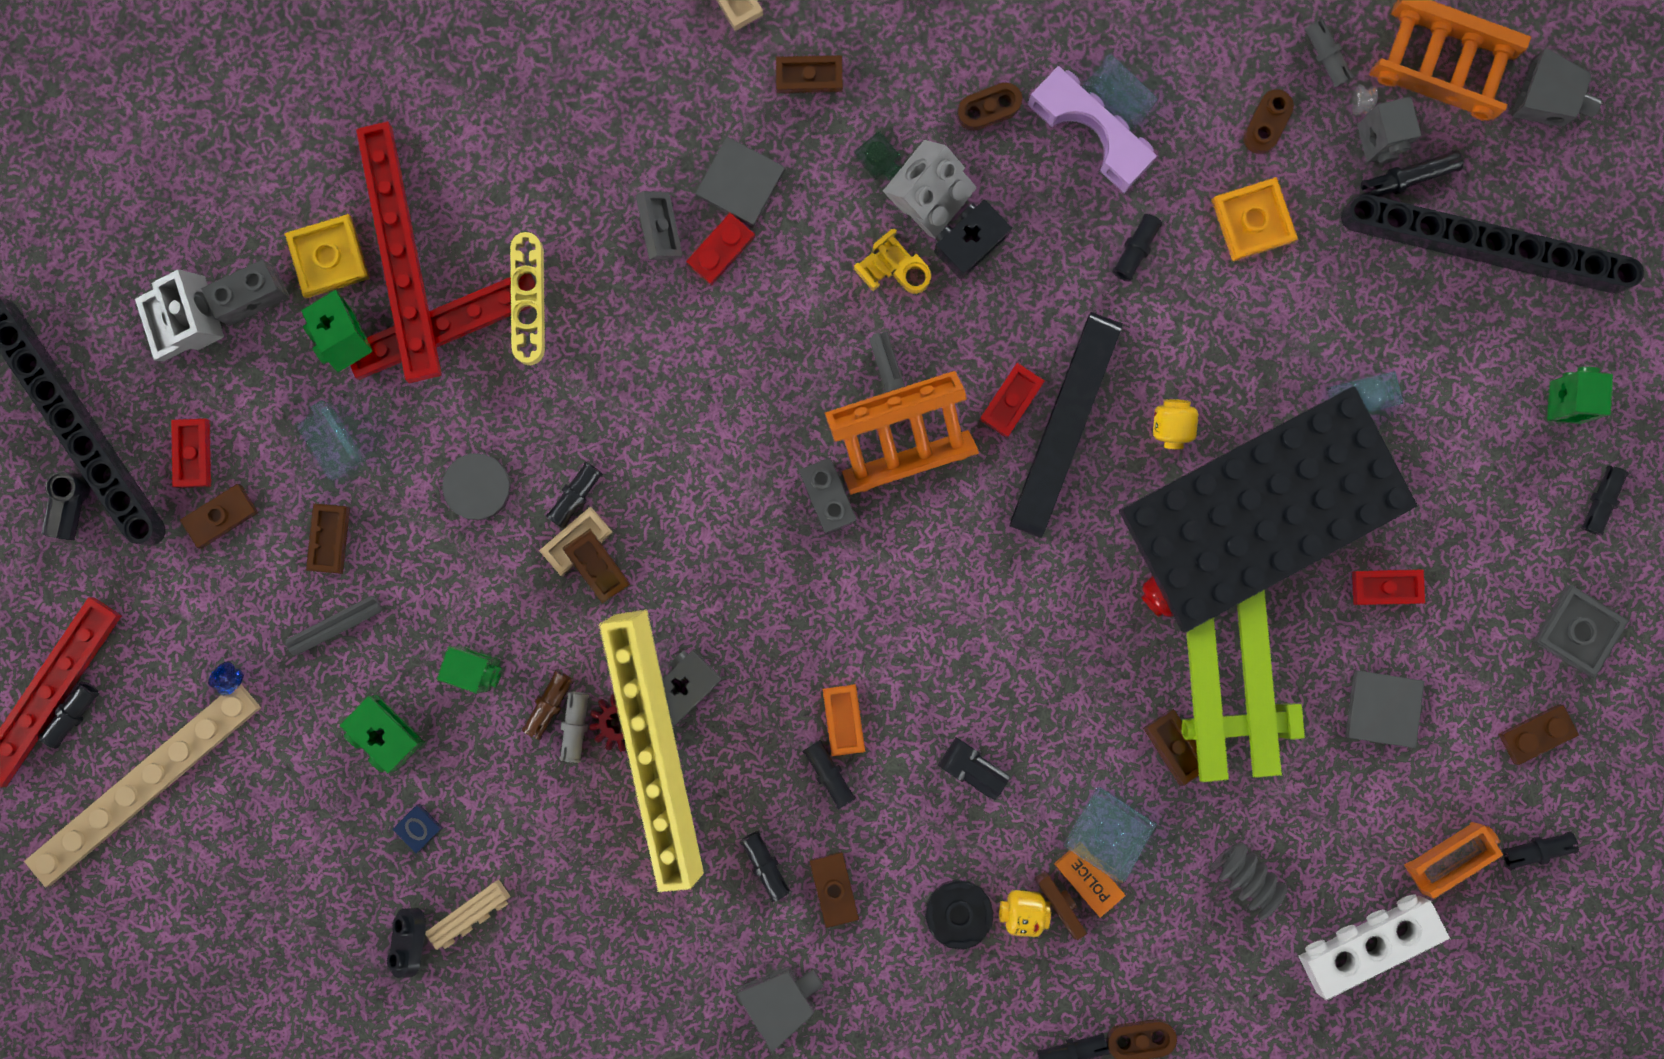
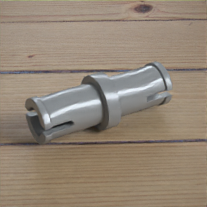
[559,692,590,763]

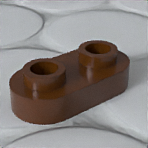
[957,82,1022,131]
[1243,89,1294,154]
[1106,1019,1177,1059]

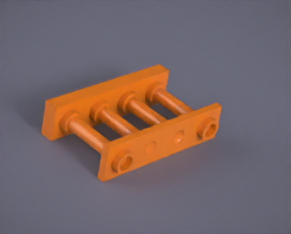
[1369,0,1531,121]
[825,371,979,495]

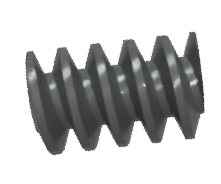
[1210,842,1288,921]

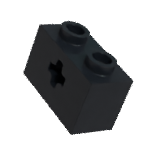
[934,199,1012,280]

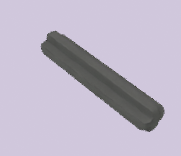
[285,596,382,655]

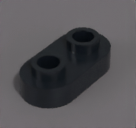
[387,908,426,978]

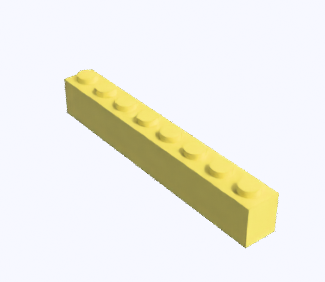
[599,610,704,892]

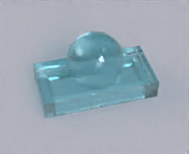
[1327,371,1404,412]

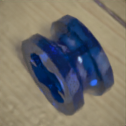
[208,661,244,696]

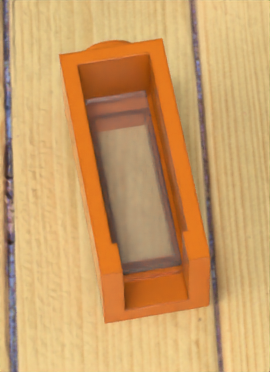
[1404,822,1503,899]

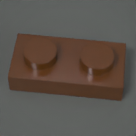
[776,55,843,93]
[1499,704,1579,765]
[1143,709,1199,786]

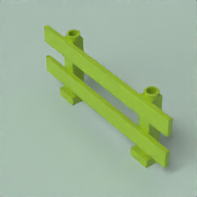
[1181,590,1305,782]

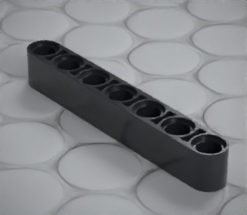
[1009,312,1123,538]

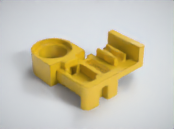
[854,229,931,294]

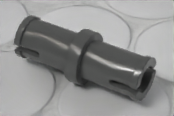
[1304,18,1354,88]

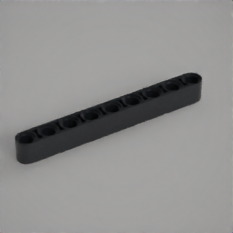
[1341,194,1644,294]
[0,297,166,546]

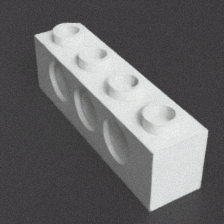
[1298,895,1450,1000]

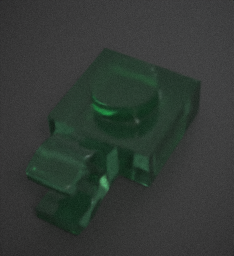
[854,131,901,181]

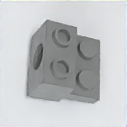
[883,140,977,238]
[135,269,224,362]

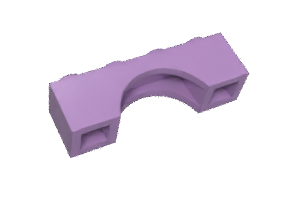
[1027,66,1157,193]

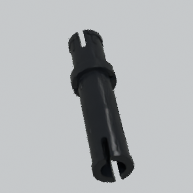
[1361,150,1464,197]

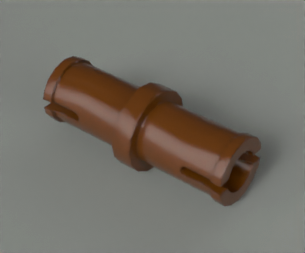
[522,670,574,740]

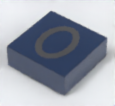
[392,804,443,853]

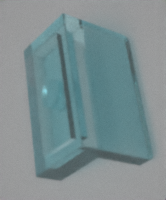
[1082,54,1158,132]
[297,400,366,480]

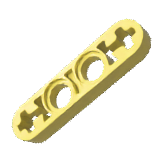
[510,232,545,365]

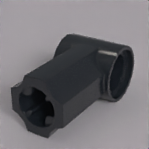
[41,472,91,540]
[937,737,1011,801]

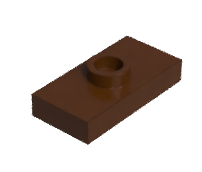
[180,484,259,549]
[306,503,350,574]
[563,528,630,604]
[809,851,859,928]
[1035,871,1087,941]

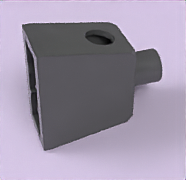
[1511,48,1602,127]
[737,966,824,1051]

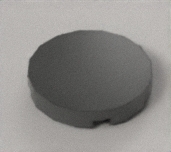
[442,453,511,520]

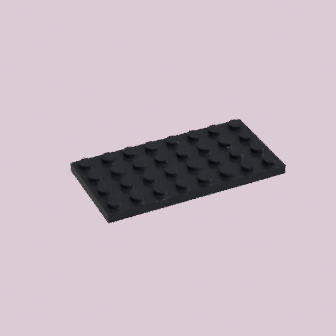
[1118,386,1418,633]

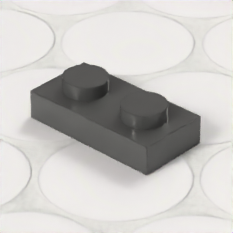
[635,191,683,260]

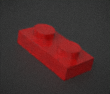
[686,213,755,286]
[979,363,1045,438]
[171,418,211,488]
[1352,569,1425,605]

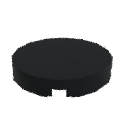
[925,879,994,950]

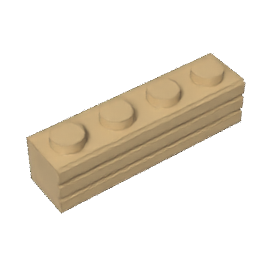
[425,879,511,950]

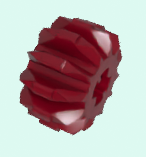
[589,694,626,752]

